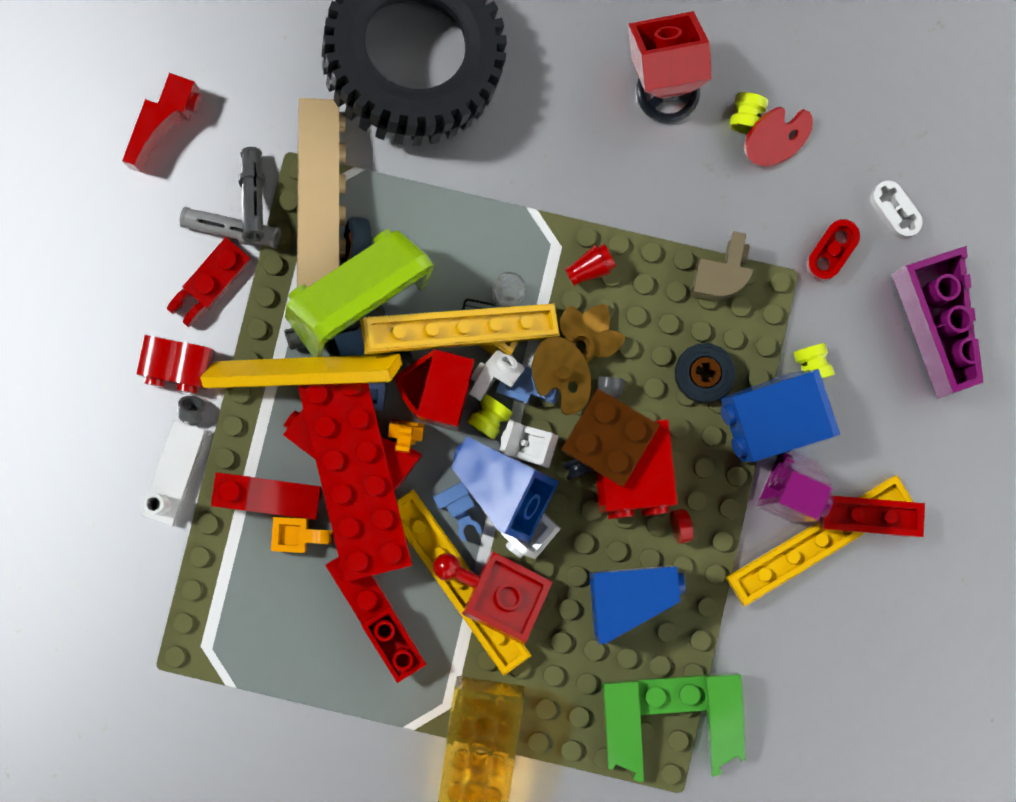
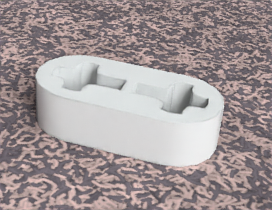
[870,180,923,239]

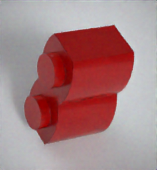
[136,335,215,394]

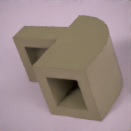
[690,231,753,301]

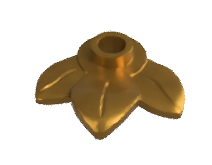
[560,304,625,363]

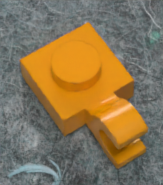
[388,419,426,453]
[271,517,333,553]

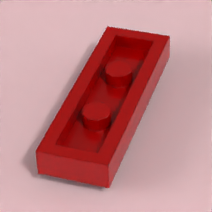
[820,495,925,538]

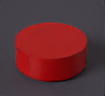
[670,508,694,544]

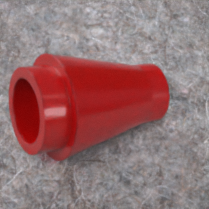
[565,243,617,286]

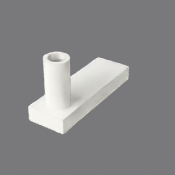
[140,420,207,526]

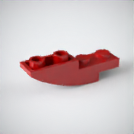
[325,557,427,683]

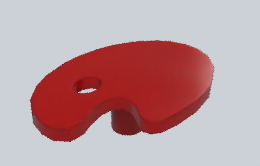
[744,107,813,166]

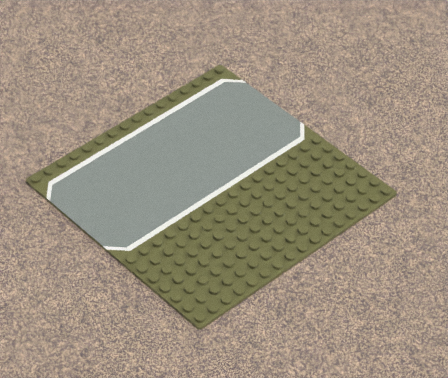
[156,152,798,793]

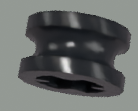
[562,459,594,480]

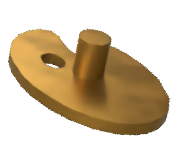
[532,336,591,415]

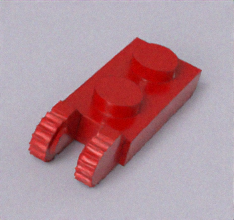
[167,237,252,327]

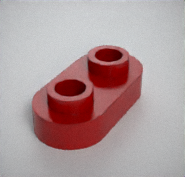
[806,219,860,281]

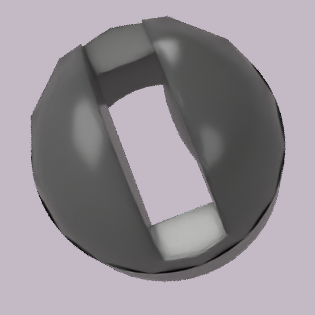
[597,376,624,399]
[177,396,206,425]

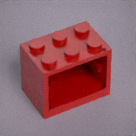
[595,419,677,519]

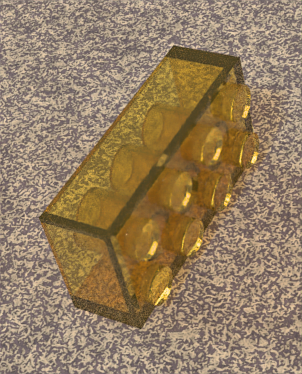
[438,676,525,802]

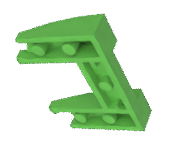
[602,673,745,782]

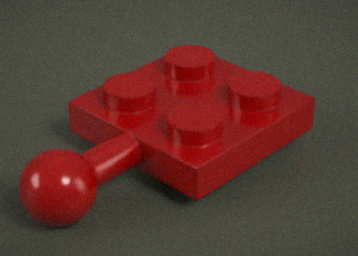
[433,551,553,645]

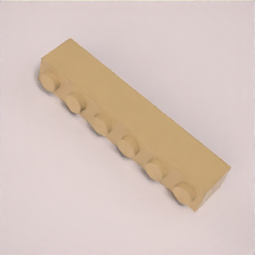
[297,98,346,287]

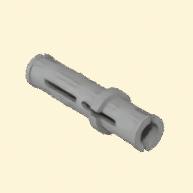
[179,207,281,249]

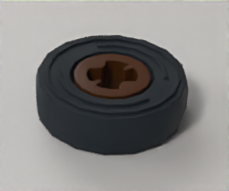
[342,217,372,264]
[675,343,735,403]

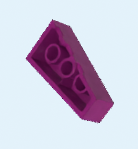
[892,246,984,399]
[756,450,833,523]

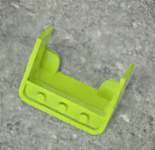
[285,229,435,357]

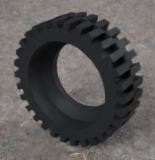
[321,0,507,146]

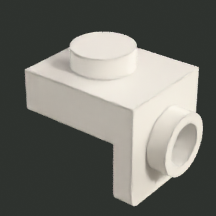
[469,350,525,401]
[499,420,559,468]
[501,513,561,559]

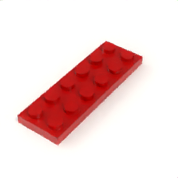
[298,383,413,582]

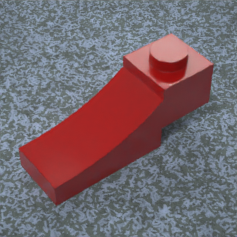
[122,73,202,173]
[211,472,322,520]

